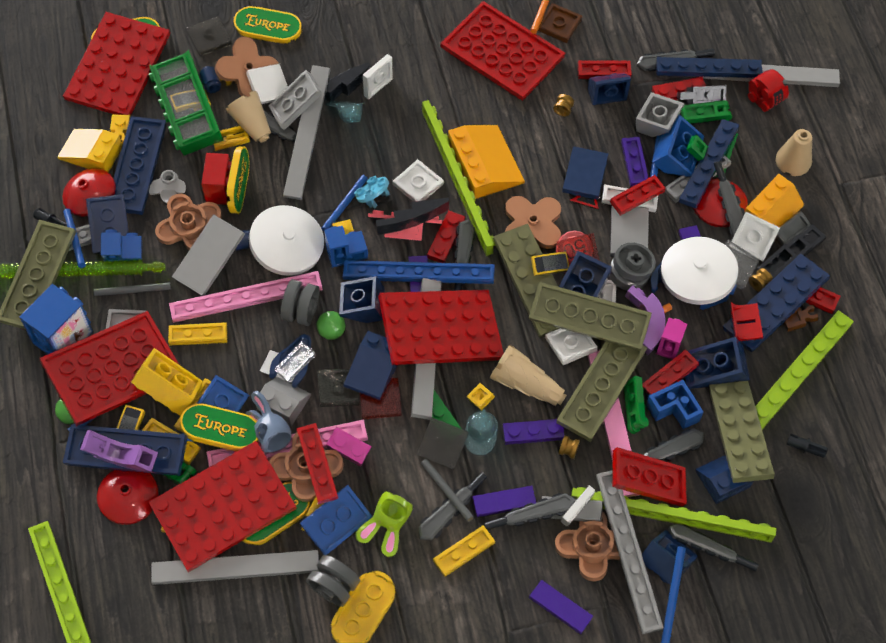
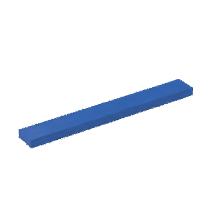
[343,260,495,284]

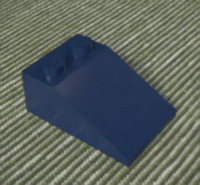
[559,251,612,298]
[344,331,398,400]
[685,337,750,389]

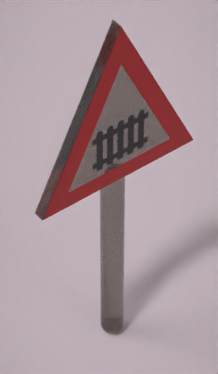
[569,196,602,210]

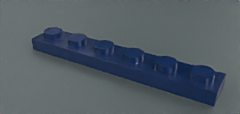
[656,57,763,78]
[679,119,739,208]

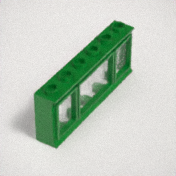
[149,50,224,156]

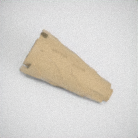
[490,345,567,406]

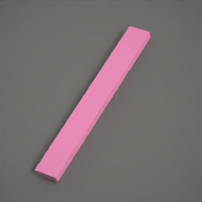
[169,271,323,323]
[587,350,639,497]
[207,420,368,467]

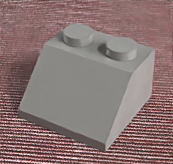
[636,92,684,137]
[257,377,311,427]

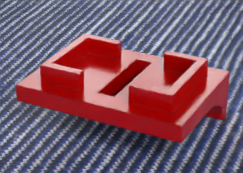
[730,303,763,341]

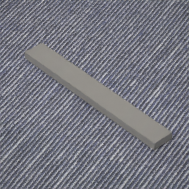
[283,65,330,200]
[703,65,840,87]
[411,278,441,420]
[596,470,664,634]
[151,550,319,585]

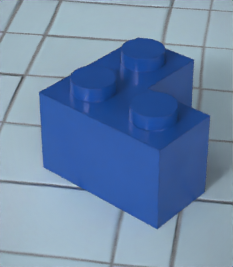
[324,225,368,268]
[101,229,142,262]
[646,380,703,429]

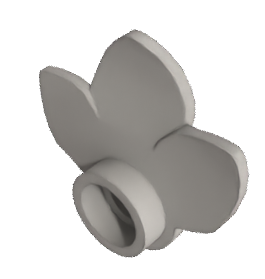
[149,170,186,204]

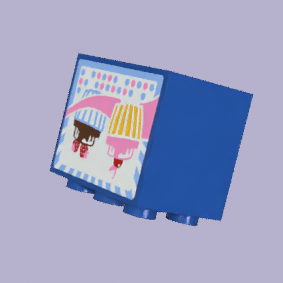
[19,284,93,354]

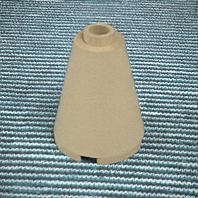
[226,91,271,143]
[775,129,812,176]

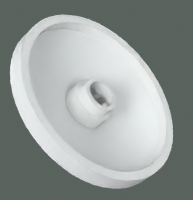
[249,205,324,276]
[661,237,738,305]

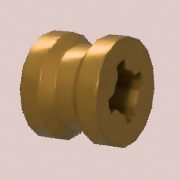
[553,94,574,117]
[749,268,773,292]
[558,436,580,459]

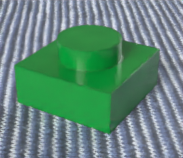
[686,135,708,161]

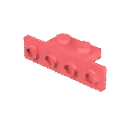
[368,210,443,241]

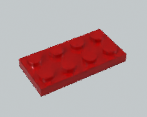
[613,447,686,507]

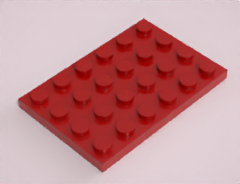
[440,1,565,101]
[63,12,171,117]
[378,290,504,365]
[40,311,179,426]
[149,441,297,572]

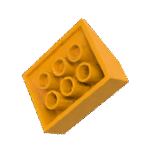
[448,125,525,199]

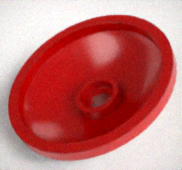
[62,168,116,216]
[694,179,748,227]
[97,470,159,525]

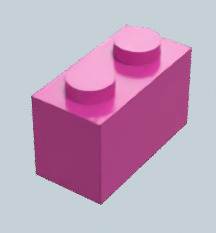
[656,318,687,360]
[326,427,371,467]

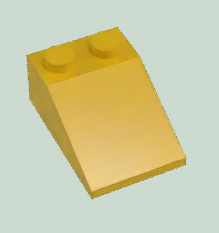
[58,129,123,172]

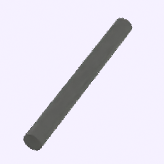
[94,282,171,296]
[421,459,474,522]

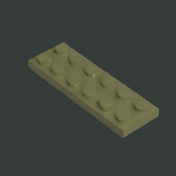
[0,220,76,329]
[493,224,560,338]
[529,282,652,351]
[556,341,647,442]
[709,381,774,483]

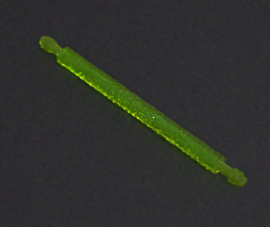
[0,260,165,278]

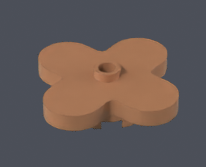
[215,37,279,97]
[155,194,222,250]
[505,196,561,249]
[269,432,344,502]
[555,512,620,581]

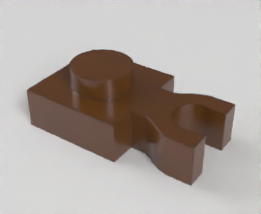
[784,305,818,332]

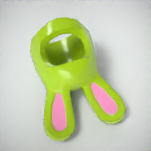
[355,491,413,557]

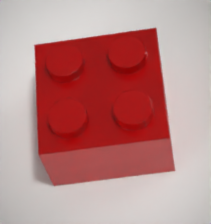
[201,153,232,205]

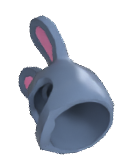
[245,391,292,452]

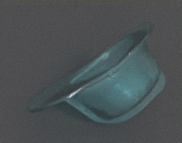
[326,101,366,123]
[464,409,498,455]

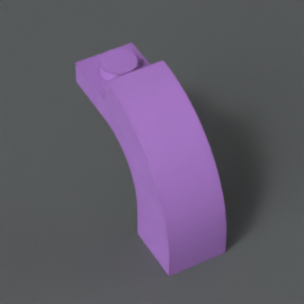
[625,285,665,355]
[80,430,158,472]

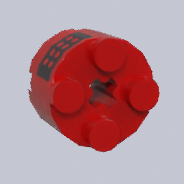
[748,69,789,112]

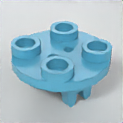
[354,176,390,208]

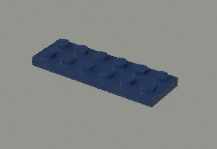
[113,116,167,215]
[723,253,830,353]
[63,424,188,476]

